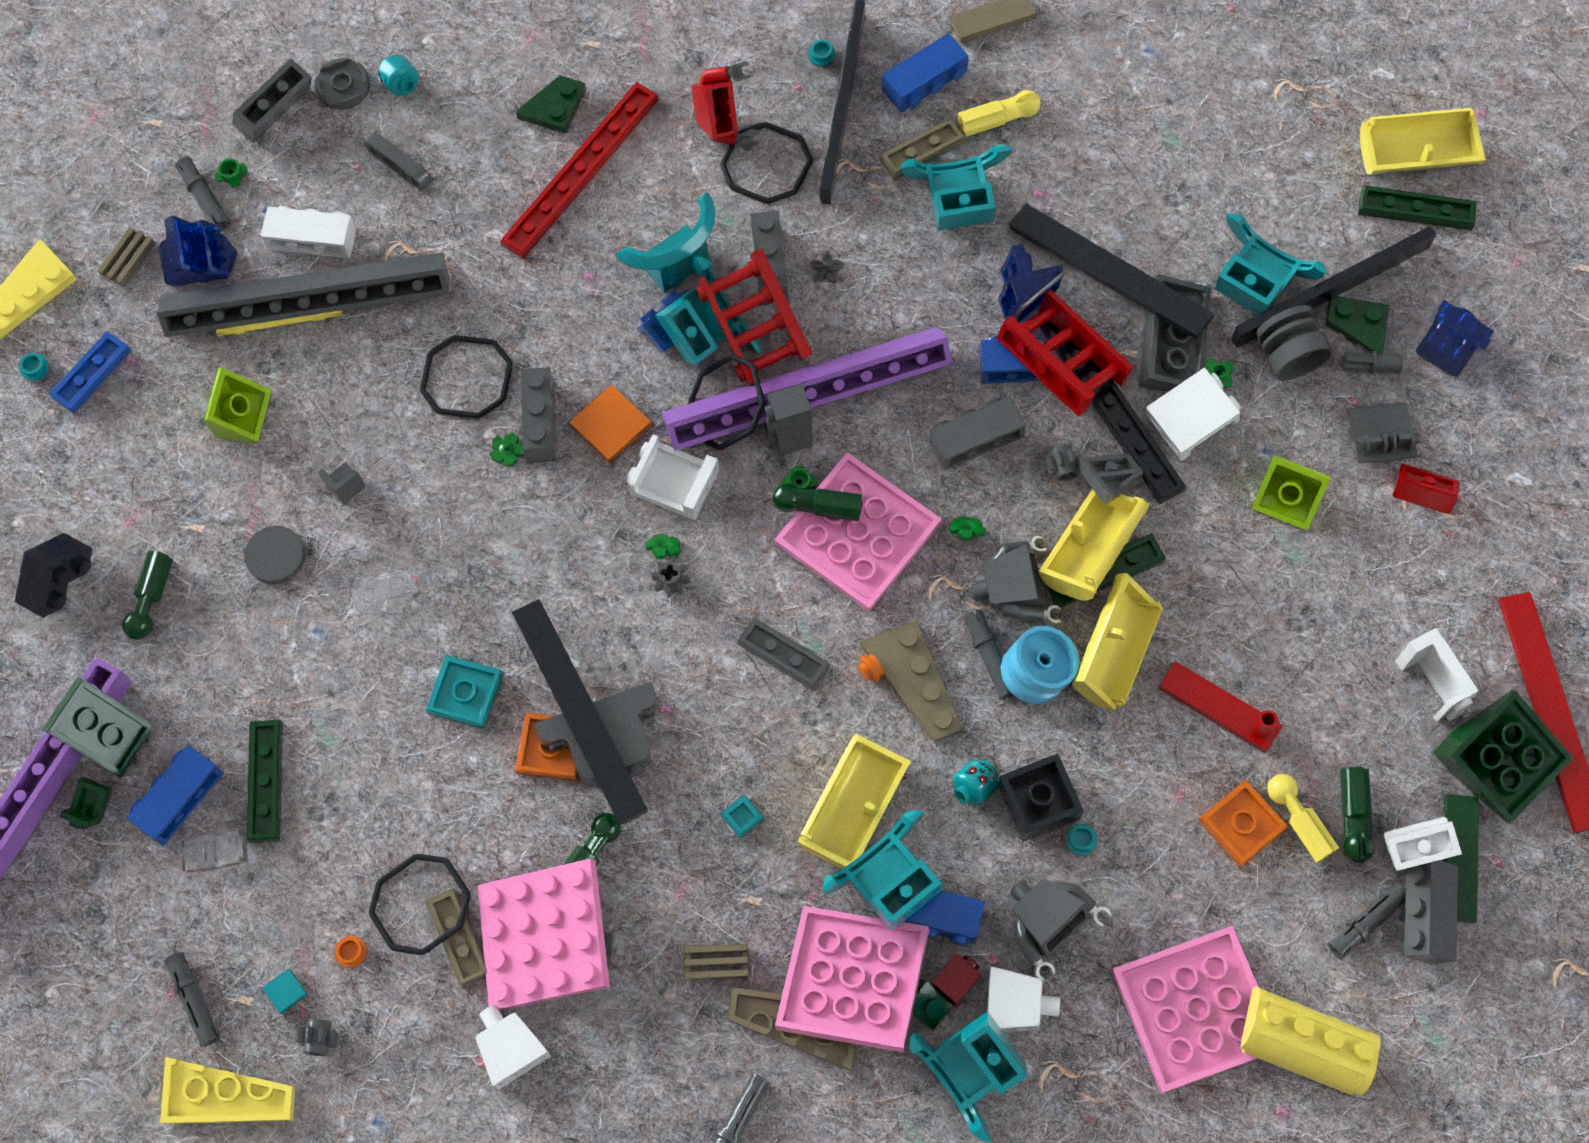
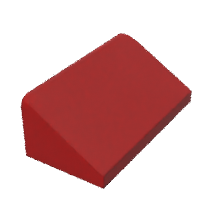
[1392,463,1460,514]

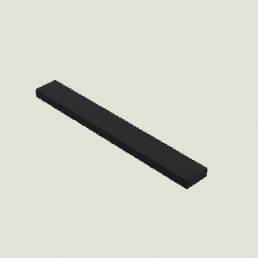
[820,0,865,205]
[1009,203,1214,340]
[1231,226,1436,348]
[1040,320,1186,504]
[512,599,648,826]

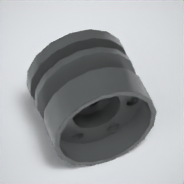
[1256,305,1334,381]

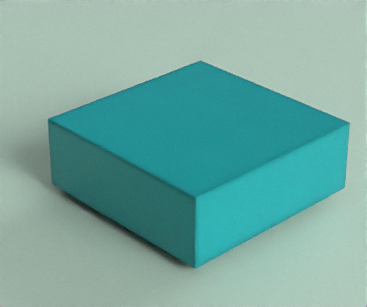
[720,794,764,839]
[262,968,308,1015]

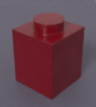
[932,953,982,1008]

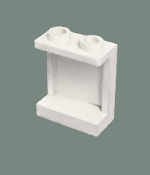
[1146,367,1241,461]
[627,434,719,520]
[1395,628,1479,722]
[1384,817,1462,871]

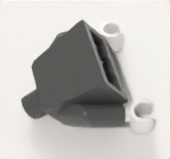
[971,536,1061,627]
[1011,879,1111,981]

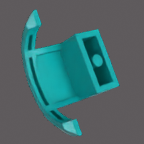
[900,144,1012,231]
[615,192,715,293]
[1215,213,1327,315]
[655,256,761,365]
[822,810,942,932]
[909,1011,1028,1143]

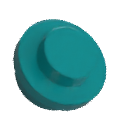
[808,39,835,67]
[19,353,49,381]
[1066,824,1098,856]

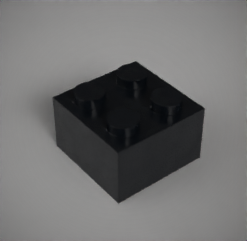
[998,753,1084,842]

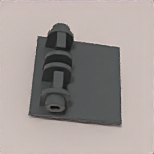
[1348,403,1420,463]

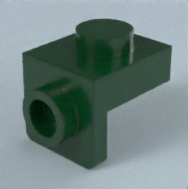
[60,777,112,829]
[912,978,953,1031]

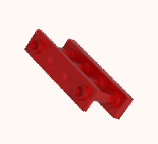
[695,248,813,385]
[996,290,1133,417]

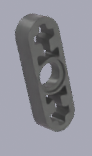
[364,132,432,191]

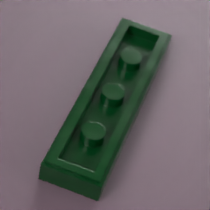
[1358,185,1477,231]
[1044,533,1166,608]
[247,719,283,844]
[1443,794,1479,924]

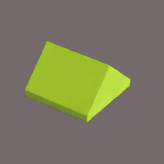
[204,367,272,443]
[1251,455,1331,531]

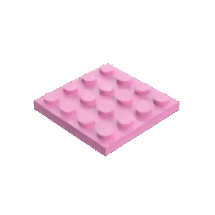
[774,452,942,612]
[477,859,610,1011]
[775,906,929,1053]
[1112,926,1258,1094]

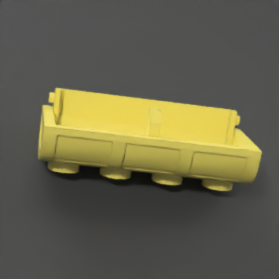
[1360,108,1486,175]
[1039,489,1149,601]
[1072,573,1163,710]
[797,733,911,869]
[1240,986,1381,1096]

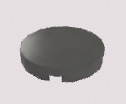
[314,58,370,110]
[244,526,305,585]

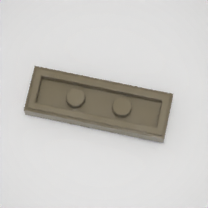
[950,0,1037,43]
[880,118,966,180]
[425,888,487,989]

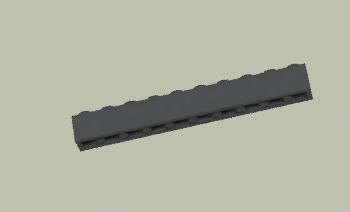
[157,252,449,337]

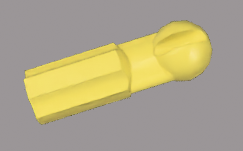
[958,90,1041,137]
[1268,774,1339,863]

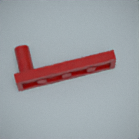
[1158,661,1283,753]

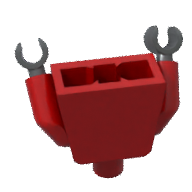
[691,62,759,150]

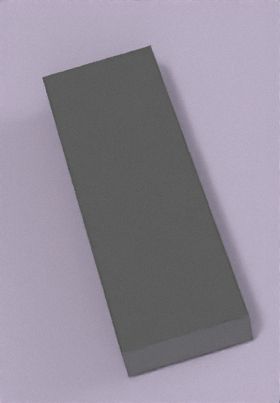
[737,618,830,691]

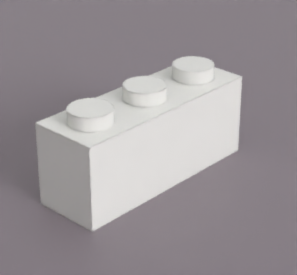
[261,206,356,259]

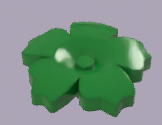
[490,432,524,467]
[949,516,986,541]
[645,534,681,559]

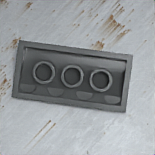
[1139,274,1211,392]

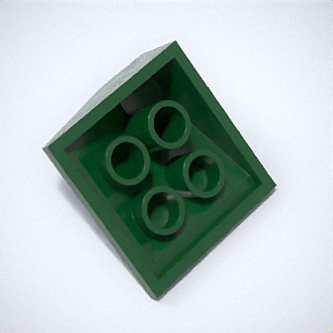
[1433,690,1574,824]

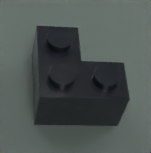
[14,533,93,618]

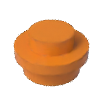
[857,654,885,683]
[335,936,367,968]

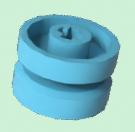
[1000,626,1080,704]

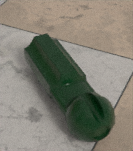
[773,483,863,521]
[122,551,173,640]
[1340,767,1375,863]
[563,813,622,867]

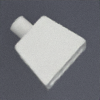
[987,967,1060,1033]
[475,1005,551,1090]

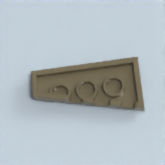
[860,621,963,743]
[728,987,855,1072]

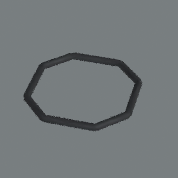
[720,122,813,203]
[420,335,513,419]
[688,354,765,450]
[369,854,471,955]

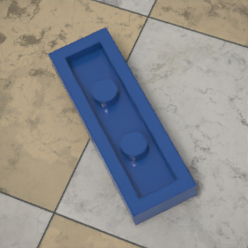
[49,331,131,414]

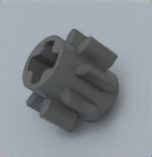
[1046,445,1082,481]
[651,558,689,598]
[296,1019,338,1056]

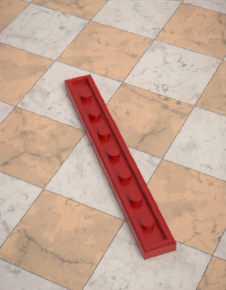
[500,82,659,259]
[1498,592,1589,834]

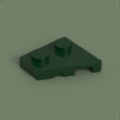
[516,75,586,134]
[1326,295,1390,354]

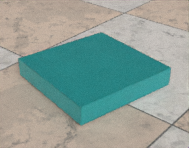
[425,655,504,729]

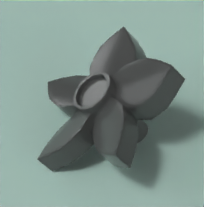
[810,251,844,283]

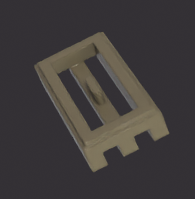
[97,227,155,287]
[684,944,749,980]

